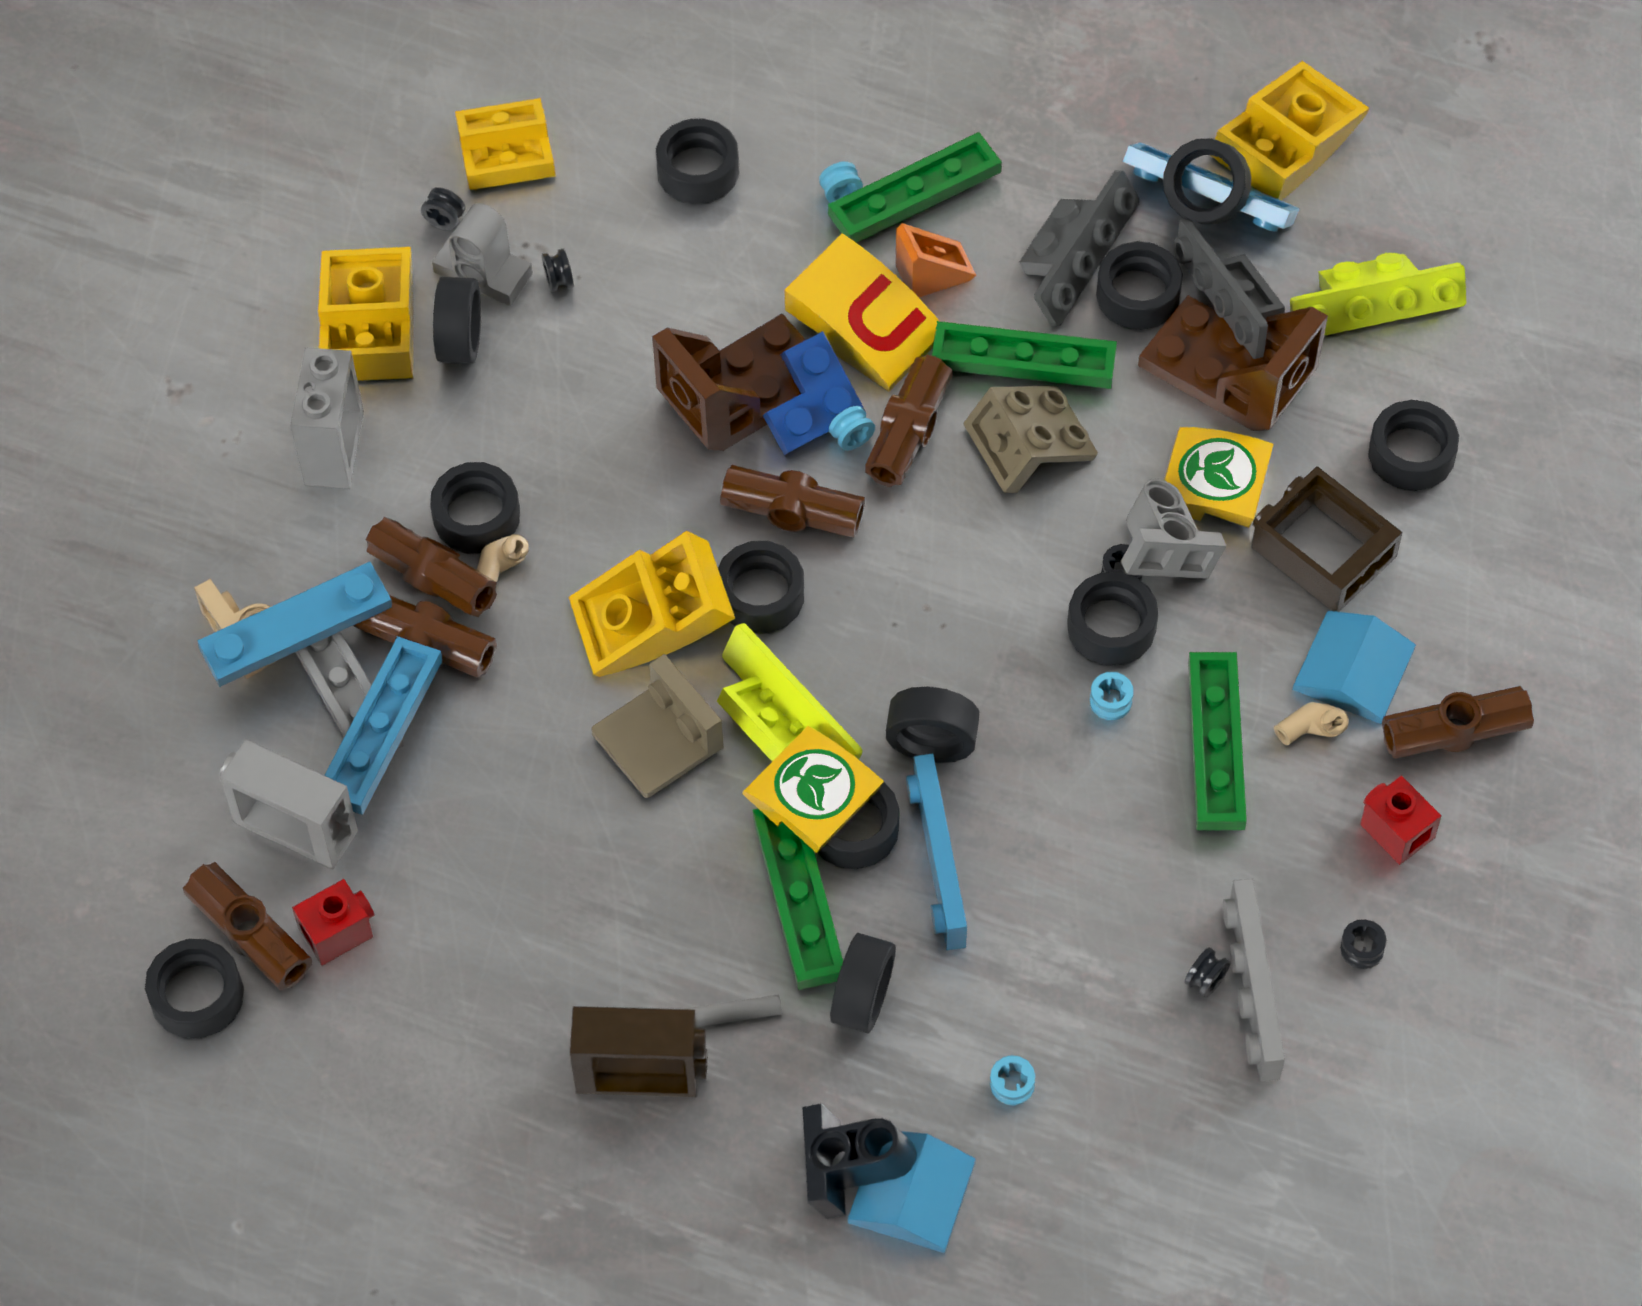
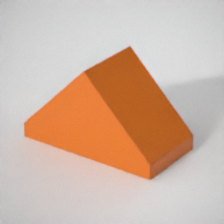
[896,223,977,298]

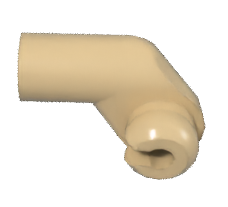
[476,534,529,582]
[1274,702,1349,745]

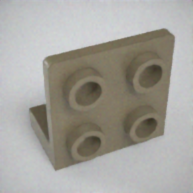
[963,386,1098,493]
[591,654,724,798]

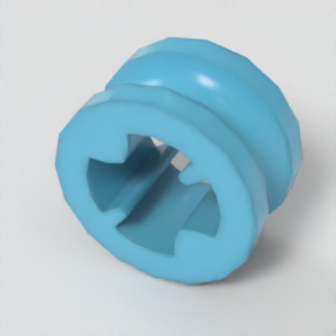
[819,162,863,203]
[829,406,875,451]
[1090,672,1133,720]
[990,1055,1036,1105]

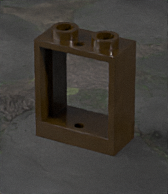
[1252,466,1403,612]
[570,1006,708,1097]

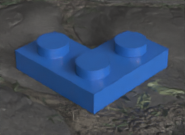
[763,332,866,455]

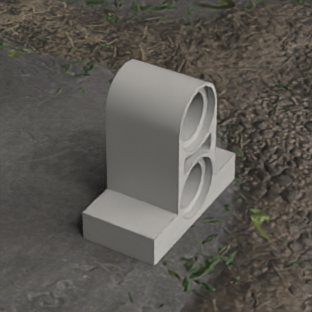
[432,203,533,306]
[1121,479,1227,578]

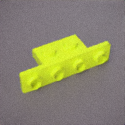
[1290,252,1467,336]
[717,623,863,761]

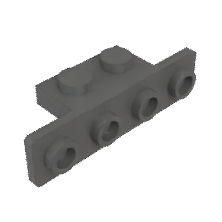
[1019,171,1140,326]
[1173,219,1285,359]

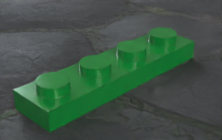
[828,132,1002,243]
[932,321,1117,389]
[1188,652,1247,830]
[753,809,843,990]

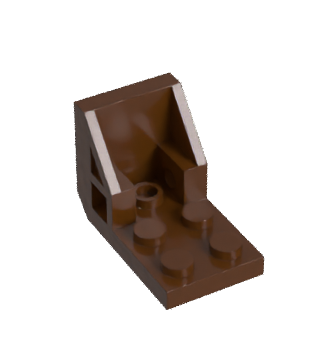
[1138,295,1328,431]
[652,313,805,451]

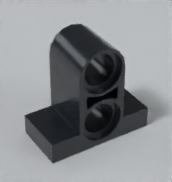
[802,1103,917,1219]

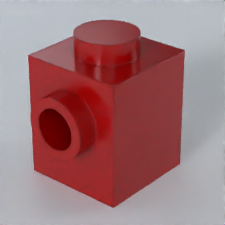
[1360,775,1442,865]
[292,879,375,966]

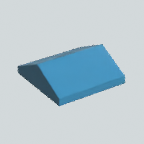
[1292,611,1416,724]
[847,1131,976,1253]

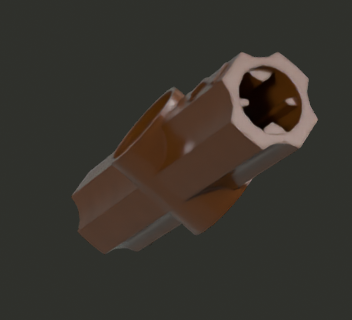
[865,354,952,488]
[720,465,865,538]
[366,517,497,618]
[353,595,497,678]
[1382,686,1534,759]
[183,862,313,991]

